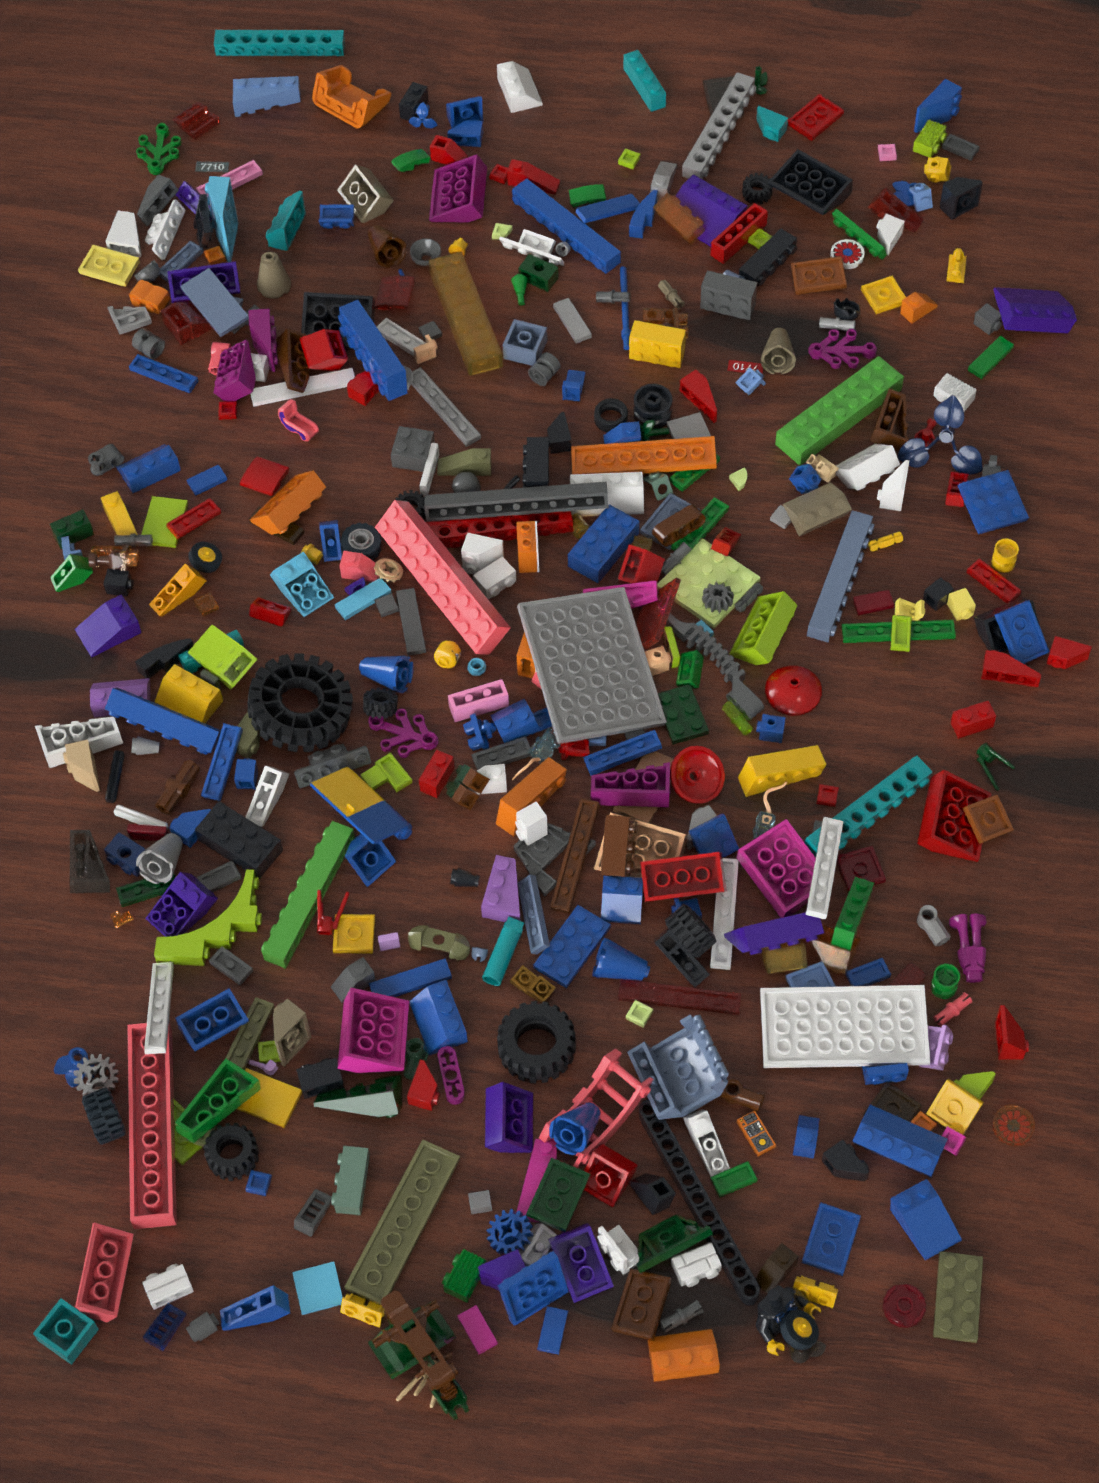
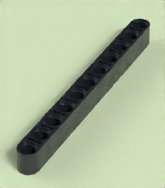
[639,1099,760,1305]

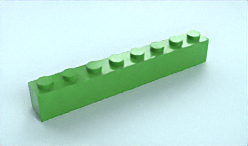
[261,821,355,969]

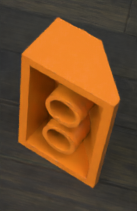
[647,1329,720,1382]

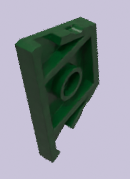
[636,1214,713,1273]

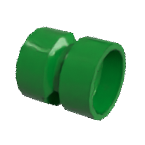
[931,963,960,999]

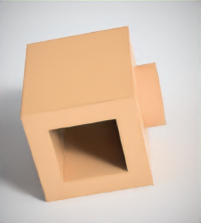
[645,646,672,676]

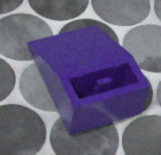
[145,872,218,937]

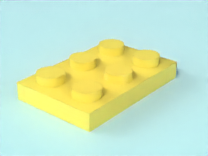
[78,245,140,287]

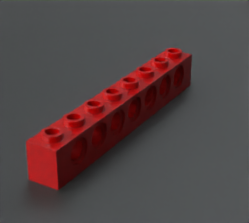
[426,511,573,548]

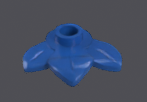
[890,181,917,207]
[54,1047,95,1087]

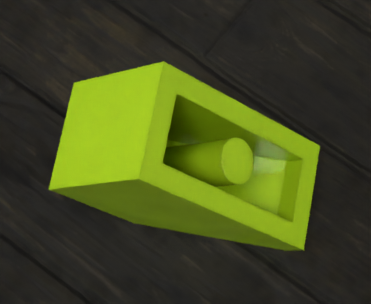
[954,1071,996,1099]

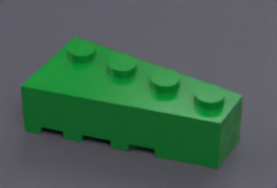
[175,1058,261,1143]

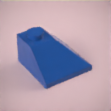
[345,833,396,887]

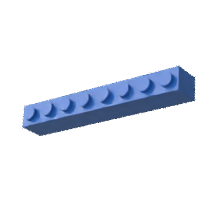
[512,178,621,274]

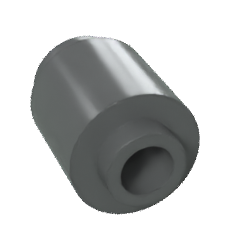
[186,1312,220,1343]

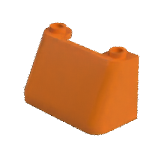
[312,65,391,128]

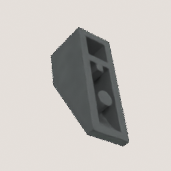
[137,175,179,227]

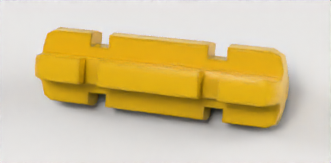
[868,531,903,551]

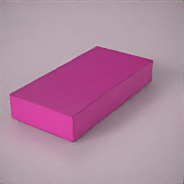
[458,1305,498,1355]

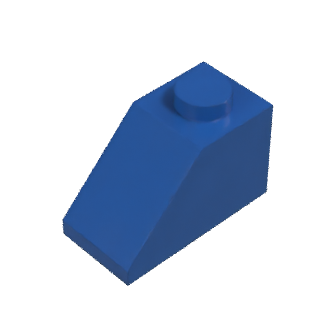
[447,120,483,147]
[604,422,641,444]
[319,520,342,562]
[170,809,211,848]
[793,1115,820,1159]

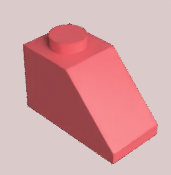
[340,551,379,582]

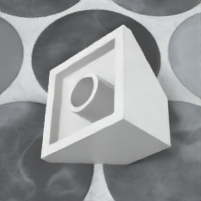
[877,460,909,511]

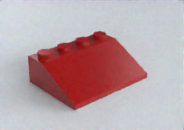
[917,770,992,862]

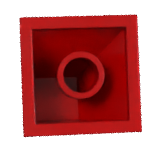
[995,1005,1029,1060]

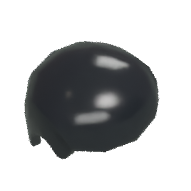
[834,298,860,321]

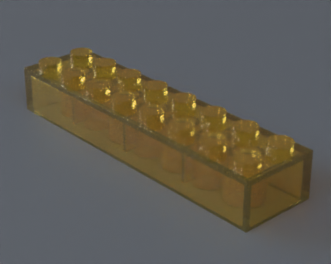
[429,251,503,376]

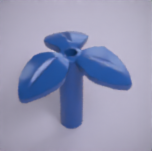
[409,102,437,128]

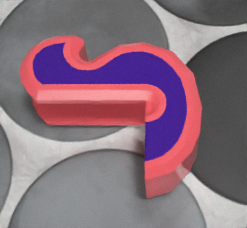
[278,399,319,442]

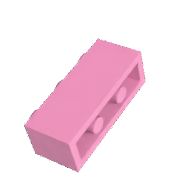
[448,679,509,722]

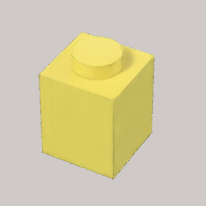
[947,588,976,621]

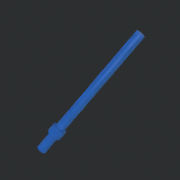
[620,266,631,350]

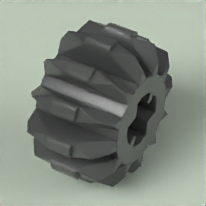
[702,581,734,614]

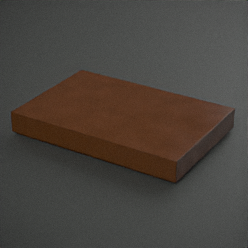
[611,1268,672,1341]

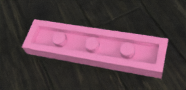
[196,160,263,198]

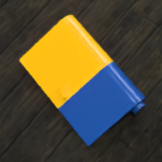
[310,767,412,844]

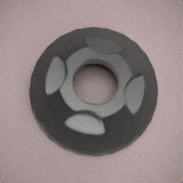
[410,238,441,266]

